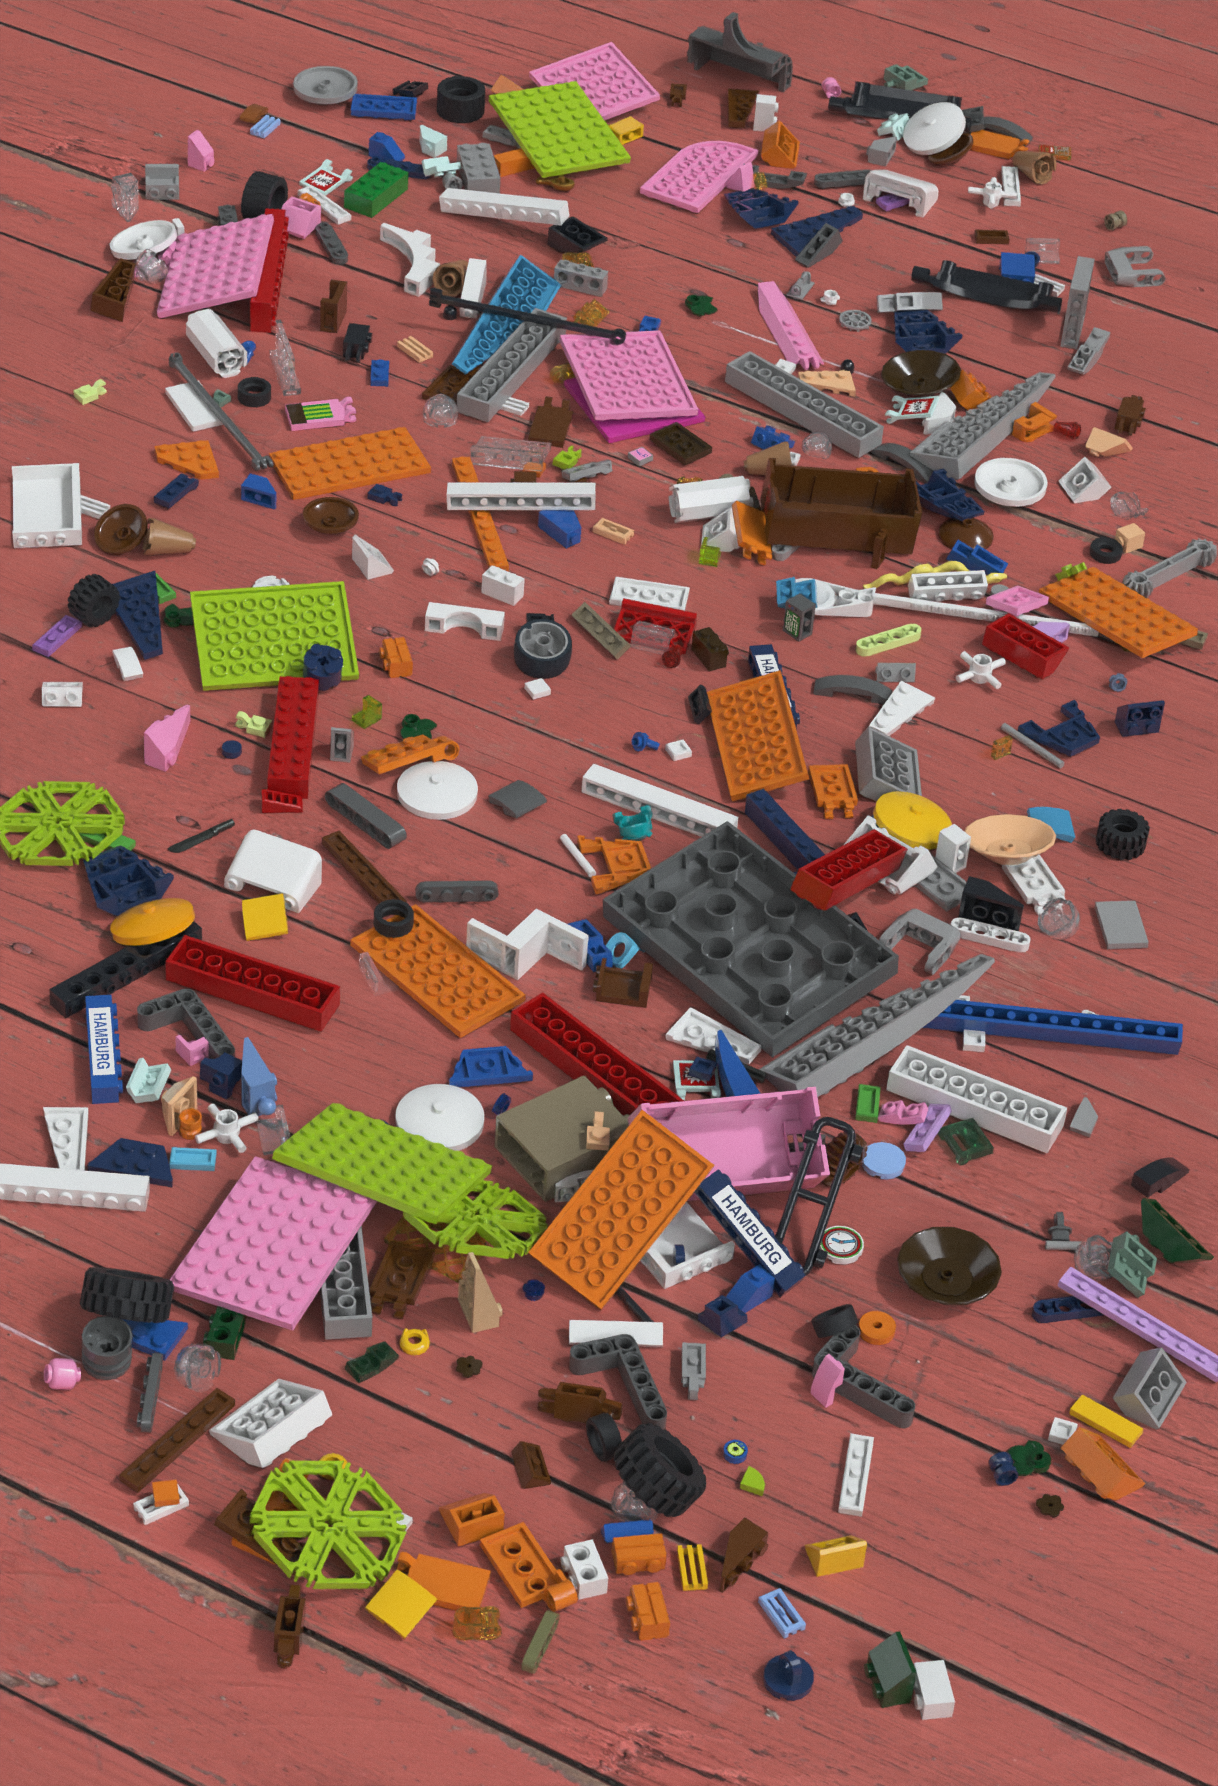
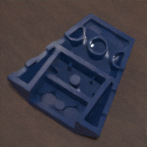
[724,188,799,229]
[894,310,962,354]
[916,468,985,521]
[83,845,174,916]

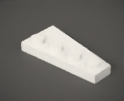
[869,681,935,736]
[666,1007,761,1064]
[43,1107,89,1171]

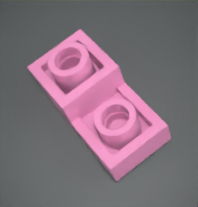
[878,1100,928,1125]
[810,1354,845,1408]

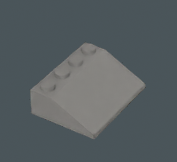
[855,726,922,801]

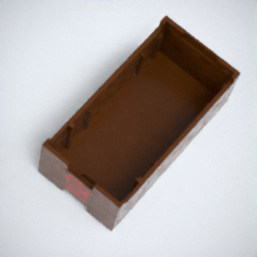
[760,458,922,555]

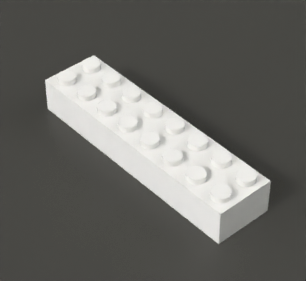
[886,1045,1067,1153]

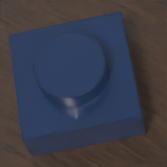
[689,1057,717,1081]

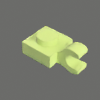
[73,379,107,405]
[235,711,272,738]

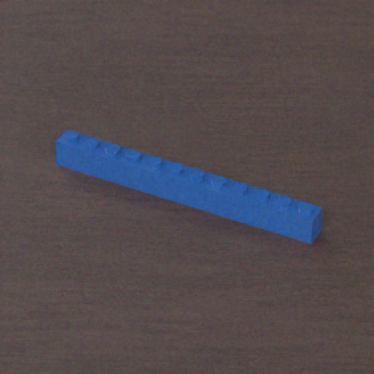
[923,1000,1183,1055]

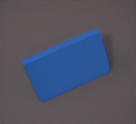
[601,1520,654,1543]

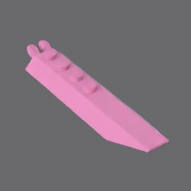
[758,281,824,370]

